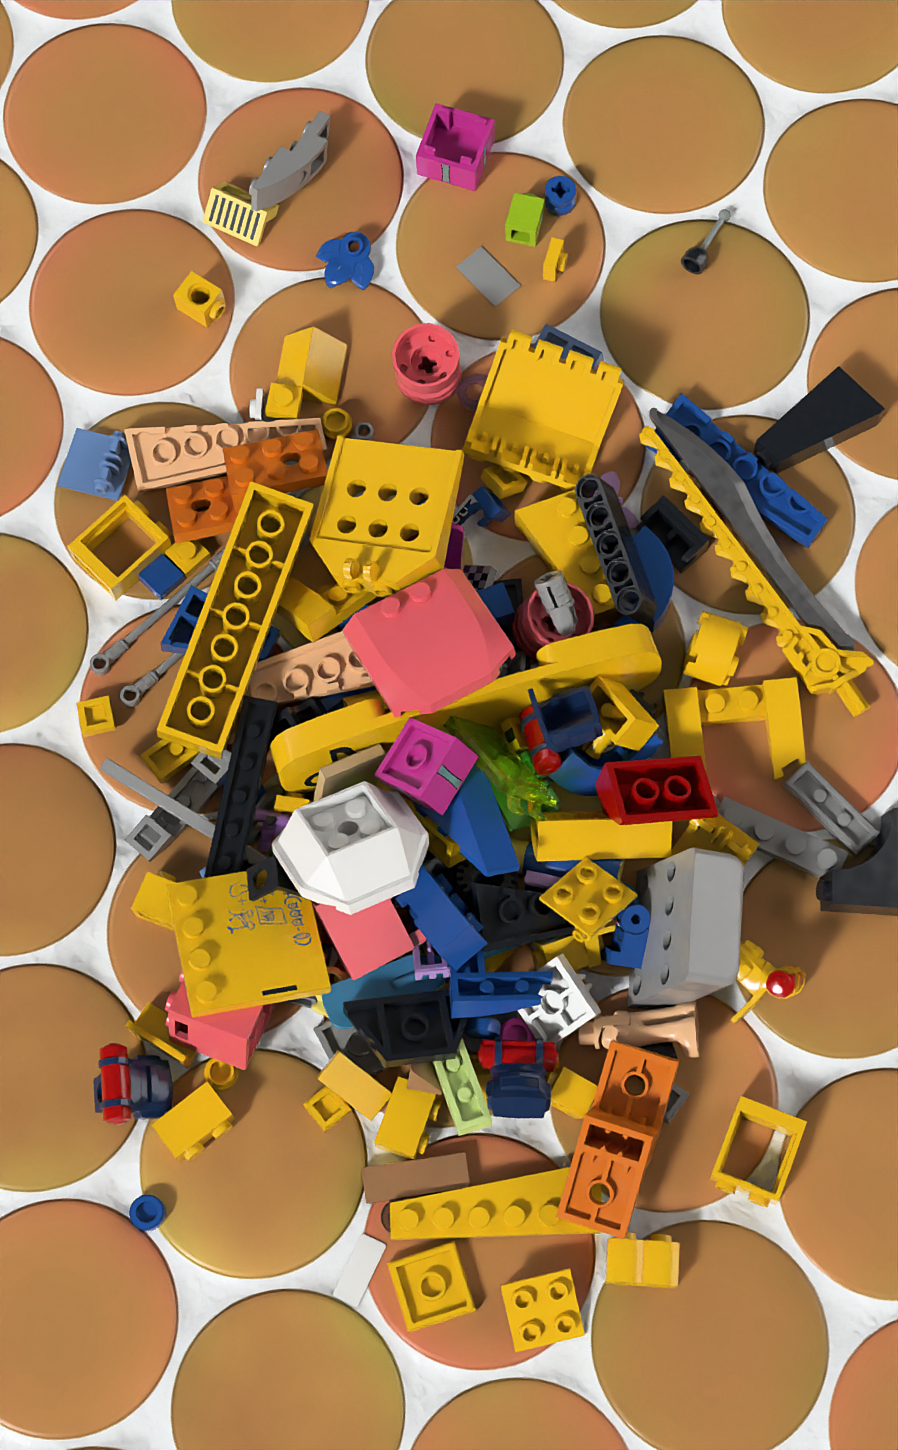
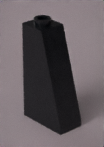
[754,366,885,474]

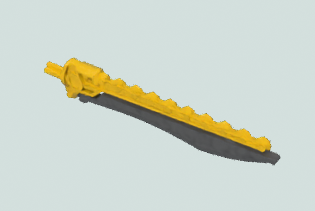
[639,408,874,718]

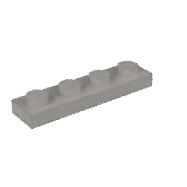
[718,796,849,878]

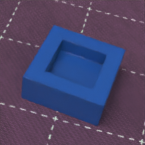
[138,554,185,601]

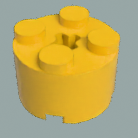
[682,611,748,686]

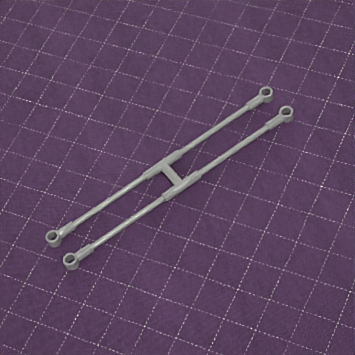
[90,422,374,707]

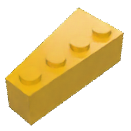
[515,490,622,628]

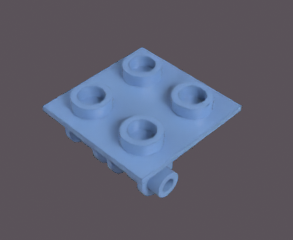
[57,428,132,501]

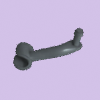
[248,785,286,846]

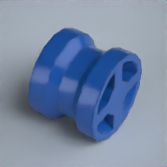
[545,176,576,216]

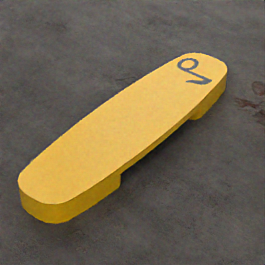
[270,624,662,793]

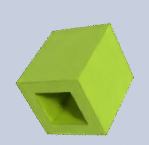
[505,192,545,247]

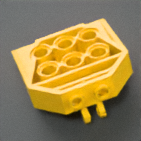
[309,436,465,598]

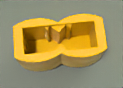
[605,1232,680,1288]

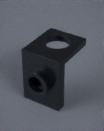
[247,855,307,901]

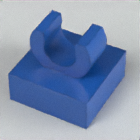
[467,486,511,528]

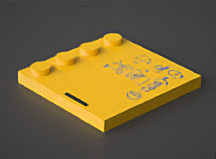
[166,870,331,1018]

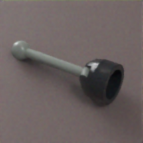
[681,209,731,275]

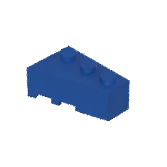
[395,863,488,970]

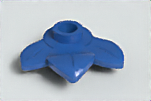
[316,232,374,290]

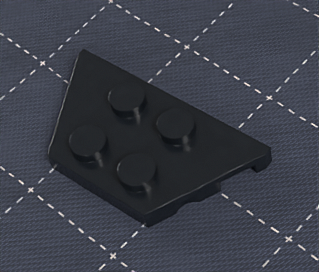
[343,989,469,1068]

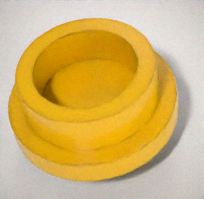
[321,408,353,440]
[204,1058,239,1090]

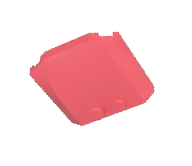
[343,569,516,717]

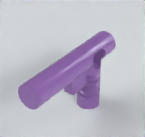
[253,808,292,852]

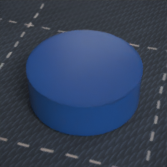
[465,1017,501,1039]
[129,1194,166,1231]

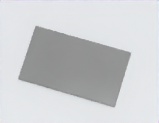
[456,246,521,307]

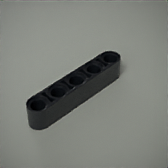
[575,474,657,623]

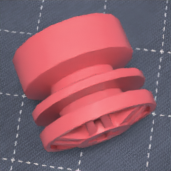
[392,323,462,406]
[512,582,594,661]

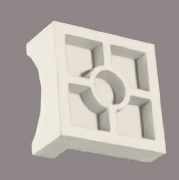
[518,954,601,1045]

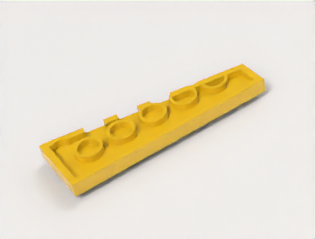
[390,1167,603,1240]

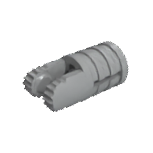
[534,570,578,637]

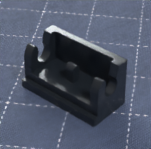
[636,495,709,574]

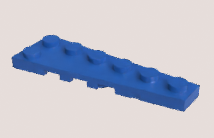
[645,394,828,548]

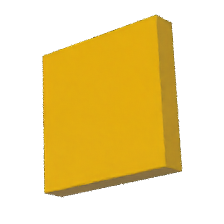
[387,1241,476,1333]

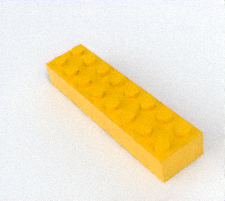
[157,481,314,760]

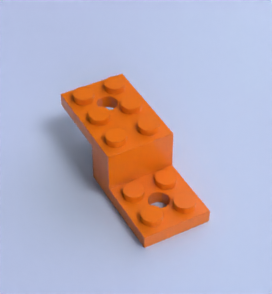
[166,429,328,544]
[556,1039,680,1239]

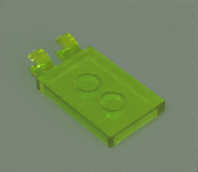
[443,715,557,821]

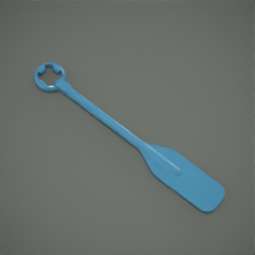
[322,881,640,1029]

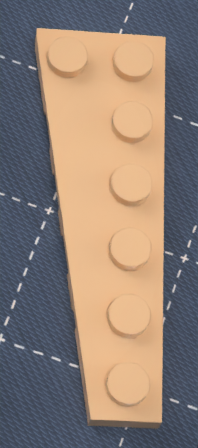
[124,418,327,493]
[239,631,375,712]

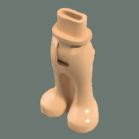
[579,1000,699,1058]

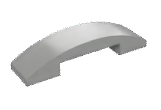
[124,749,231,862]

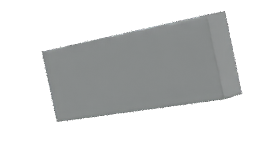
[783,761,880,857]

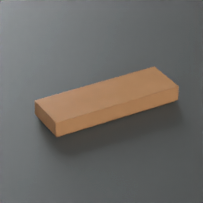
[361,1152,470,1204]

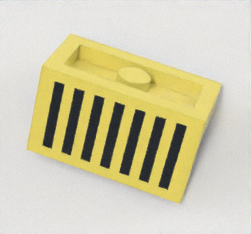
[203,181,279,246]

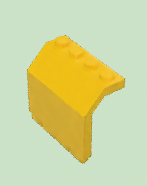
[463,329,624,492]

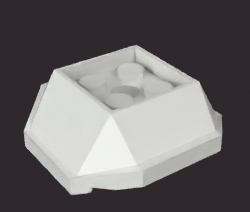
[272,781,429,915]

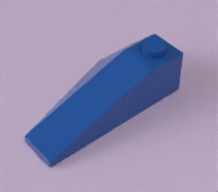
[412,746,520,877]

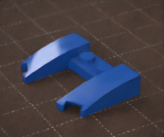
[448,890,553,1018]

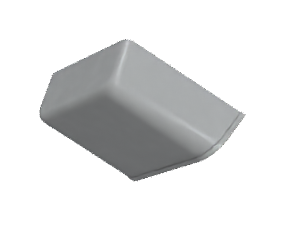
[627,847,744,1009]

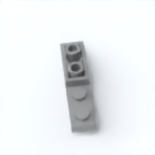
[249,111,331,212]

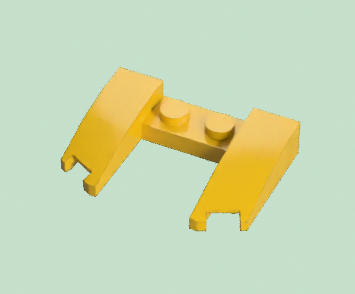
[276,528,384,643]
[662,677,806,781]

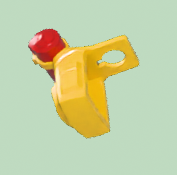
[731,940,806,1024]

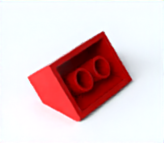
[595,756,719,825]

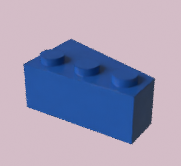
[160,585,280,662]

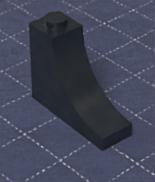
[816,808,898,916]

